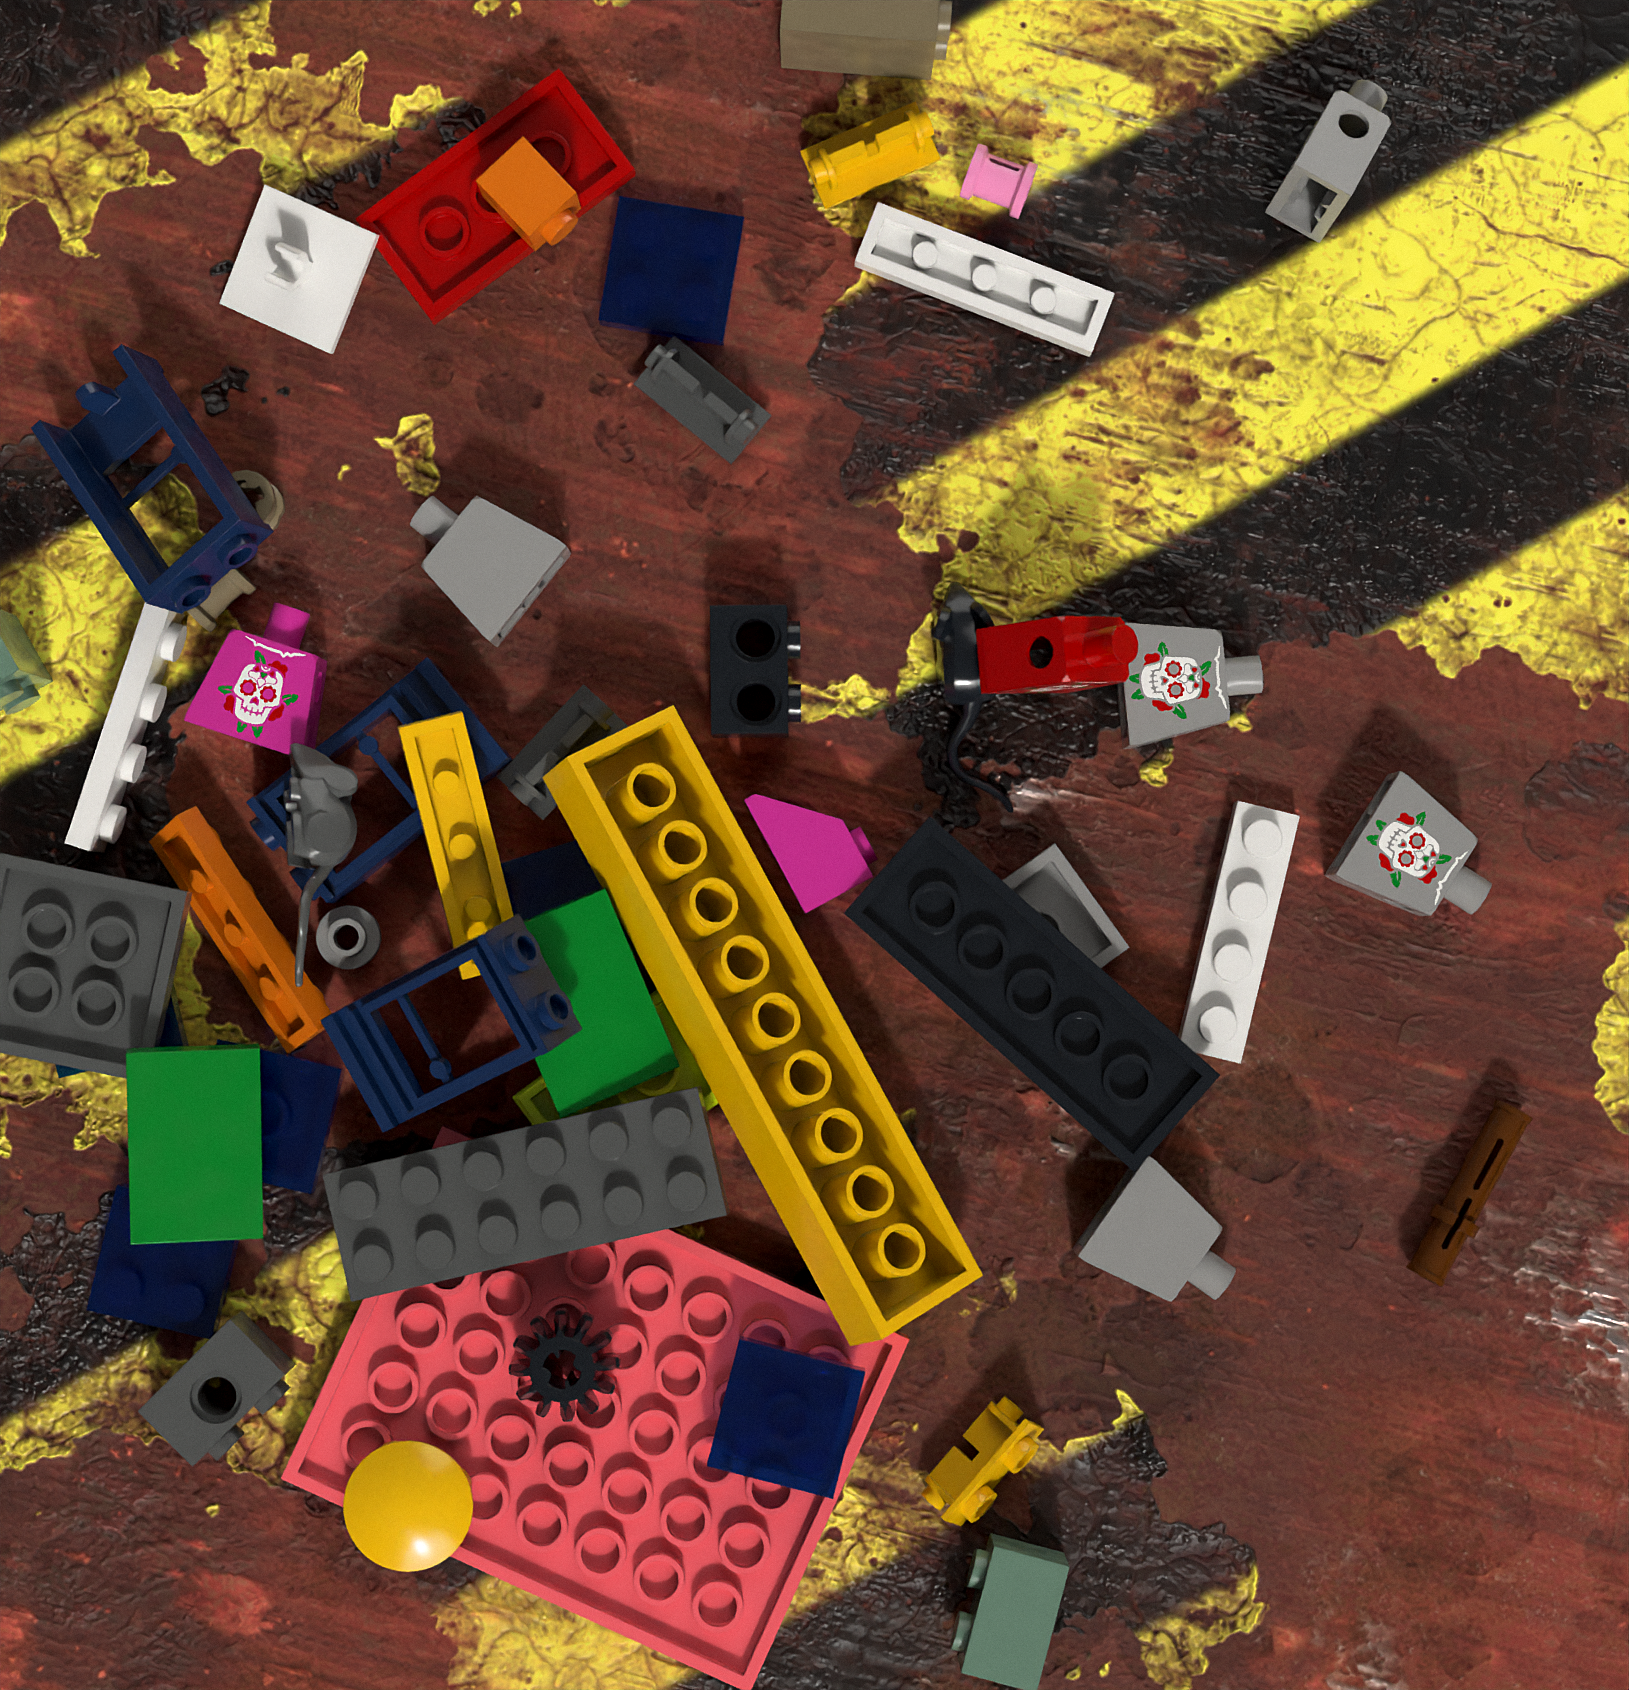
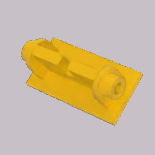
[800,101,941,210]
[921,1396,1044,1526]

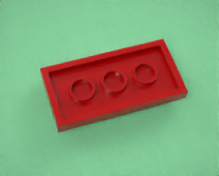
[355,68,636,325]

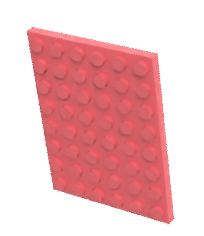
[281,1124,910,1690]

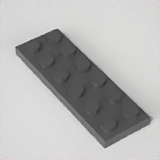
[323,1086,730,1302]

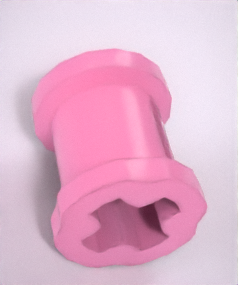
[960,143,1038,219]

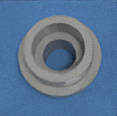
[316,905,381,969]

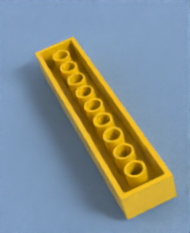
[542,705,983,1346]

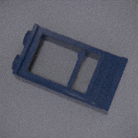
[31,344,274,614]
[246,657,513,903]
[320,914,582,1133]

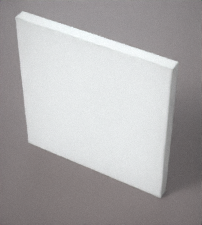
[220,185,380,354]

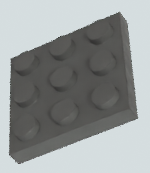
[0,853,193,1079]

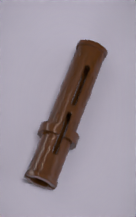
[1406,1100,1533,1288]

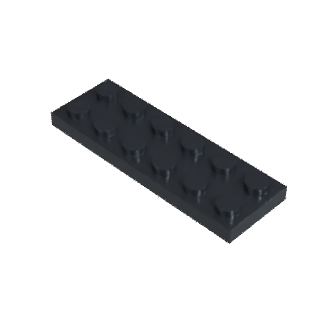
[843,816,1220,1172]

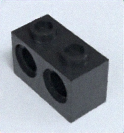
[710,605,801,738]

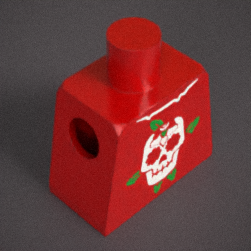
[976,616,1138,694]

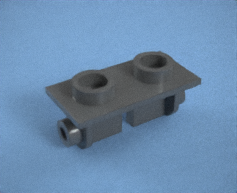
[634,336,771,465]
[497,684,629,820]

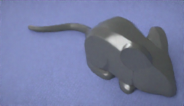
[283,743,358,987]

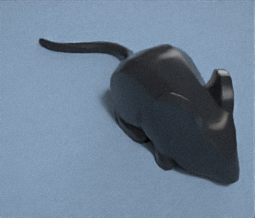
[931,582,1014,813]

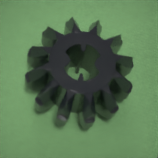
[509,1308,621,1422]

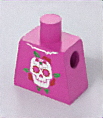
[184,602,327,755]

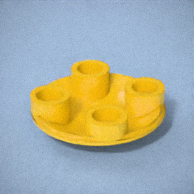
[343,1440,473,1572]

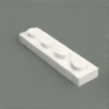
[854,202,1115,357]
[65,602,187,853]
[1178,801,1300,1064]

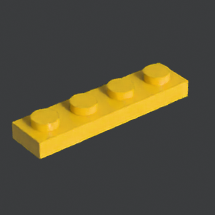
[397,711,514,980]

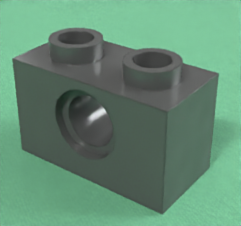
[138,1311,296,1467]

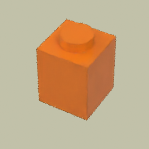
[476,137,581,251]

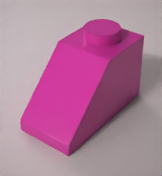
[744,794,878,914]

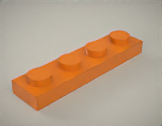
[149,806,332,1054]

